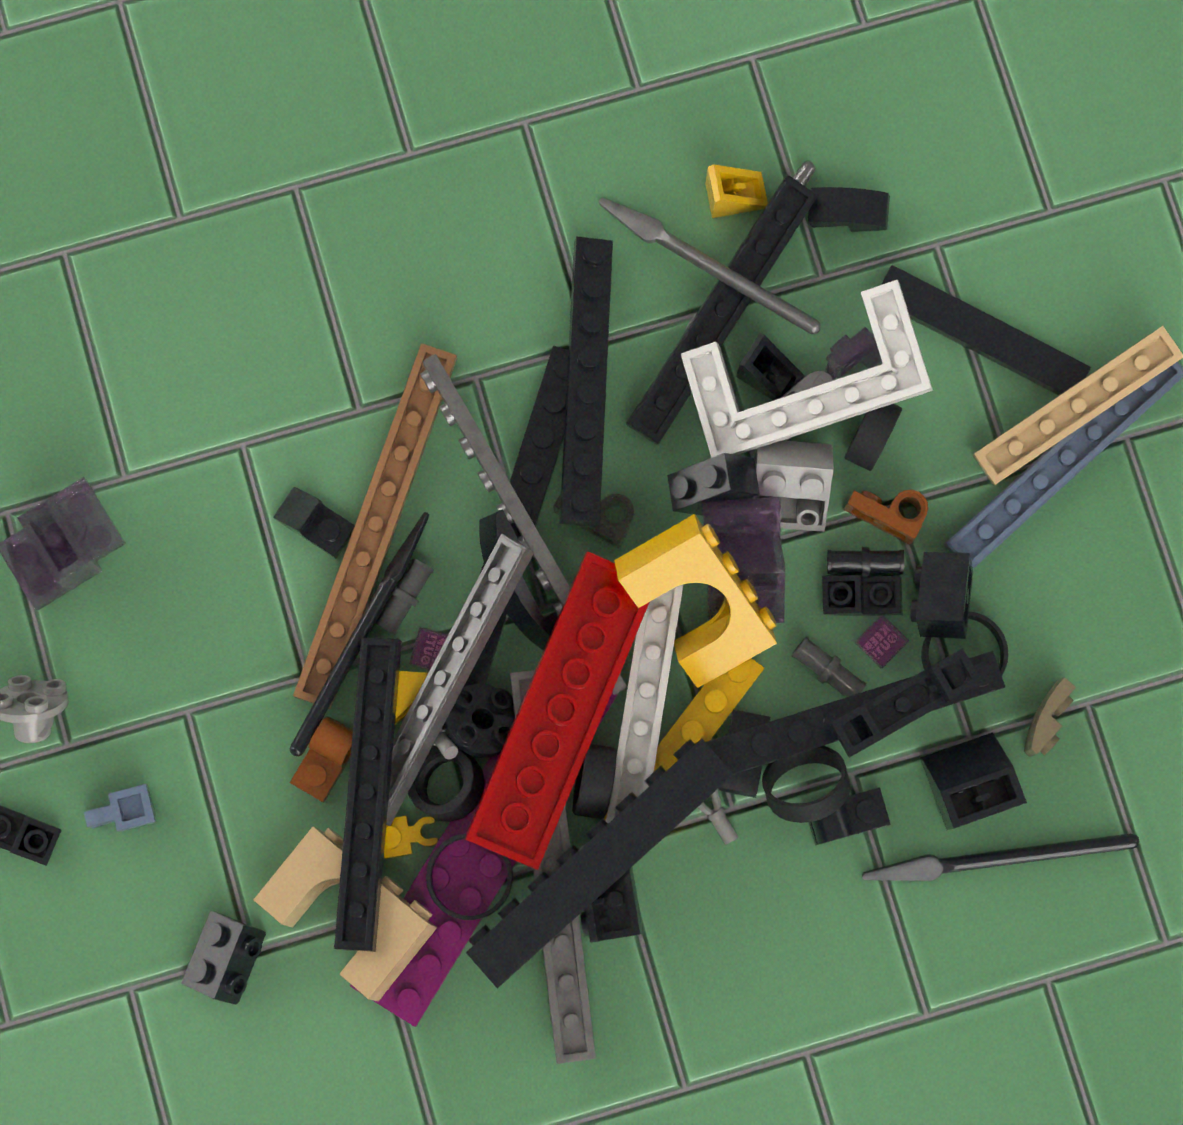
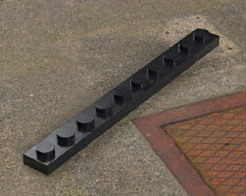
[464,346,568,686]

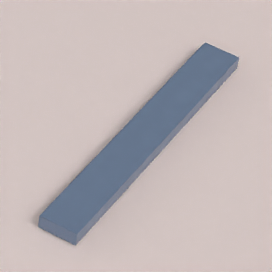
[944,362,1183,569]

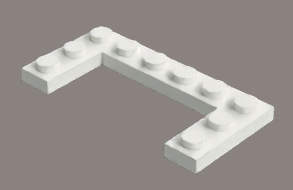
[681,280,933,458]

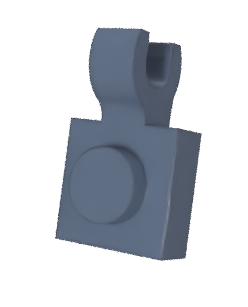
[84,784,157,832]

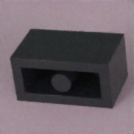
[667,453,760,516]
[911,552,973,639]

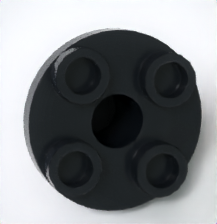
[444,684,515,758]

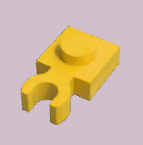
[384,815,438,859]

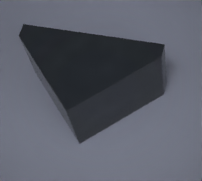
[736,334,805,401]

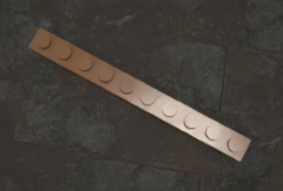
[293,343,457,710]

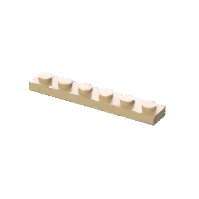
[973,326,1183,485]

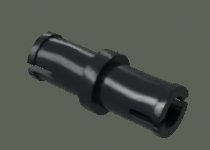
[827,547,904,577]

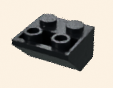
[920,732,1027,830]

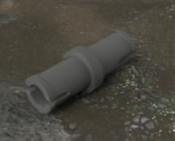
[375,558,434,635]
[791,636,867,697]

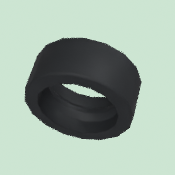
[844,404,902,471]
[572,743,617,819]
[408,746,485,822]

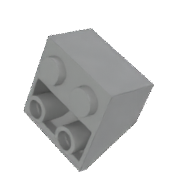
[750,440,834,532]

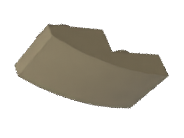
[1024,677,1076,757]

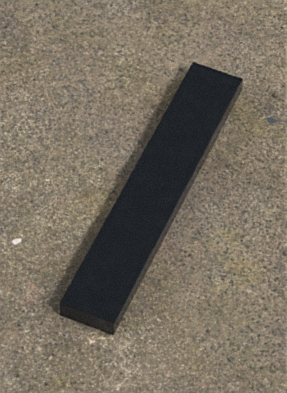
[881,265,1091,396]

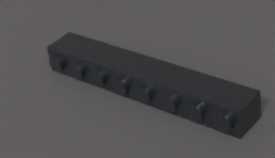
[466,739,734,989]

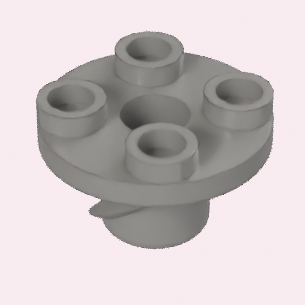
[0,675,69,743]

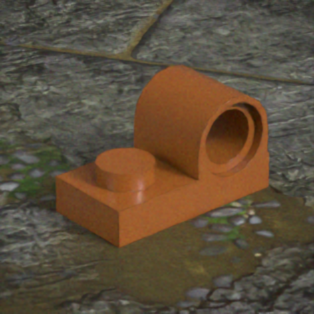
[844,489,928,545]
[290,716,353,803]

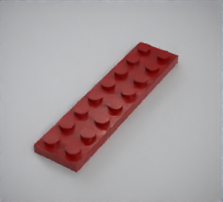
[464,551,650,870]

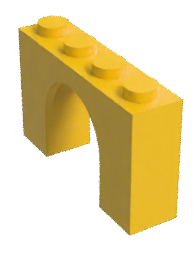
[614,514,777,688]

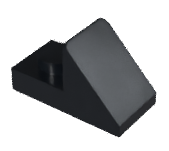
[273,487,355,559]

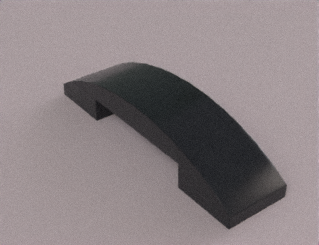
[479,509,558,651]
[829,648,982,758]

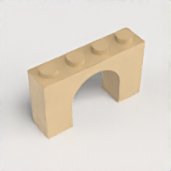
[253,827,437,1001]

